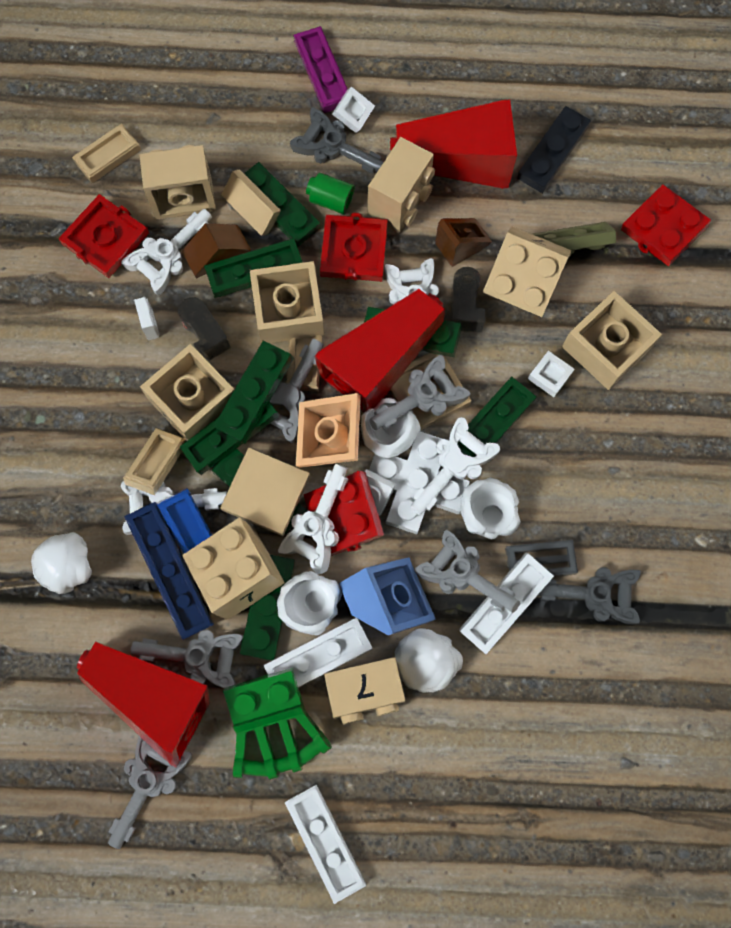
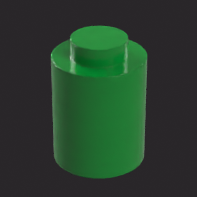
[306,172,355,215]

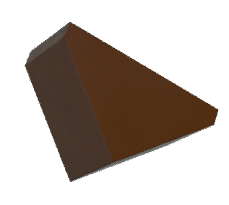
[435,218,492,267]
[182,223,251,279]

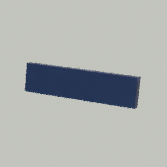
[124,502,214,640]

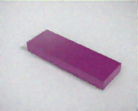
[293,26,348,113]

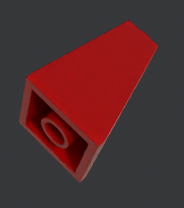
[390,99,517,189]
[314,289,445,412]
[77,642,210,768]

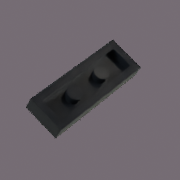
[517,105,591,194]

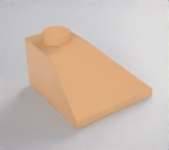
[296,393,361,468]

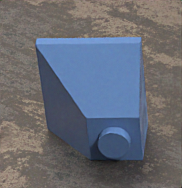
[339,557,436,636]

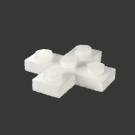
[369,431,470,534]

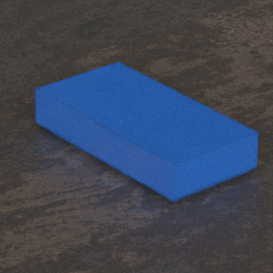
[157,488,212,554]

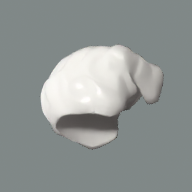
[360,398,421,458]
[460,478,521,539]
[31,532,92,594]
[277,571,342,635]
[395,628,463,693]

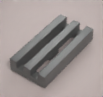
[505,540,578,577]

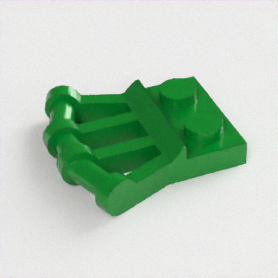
[223,668,332,780]

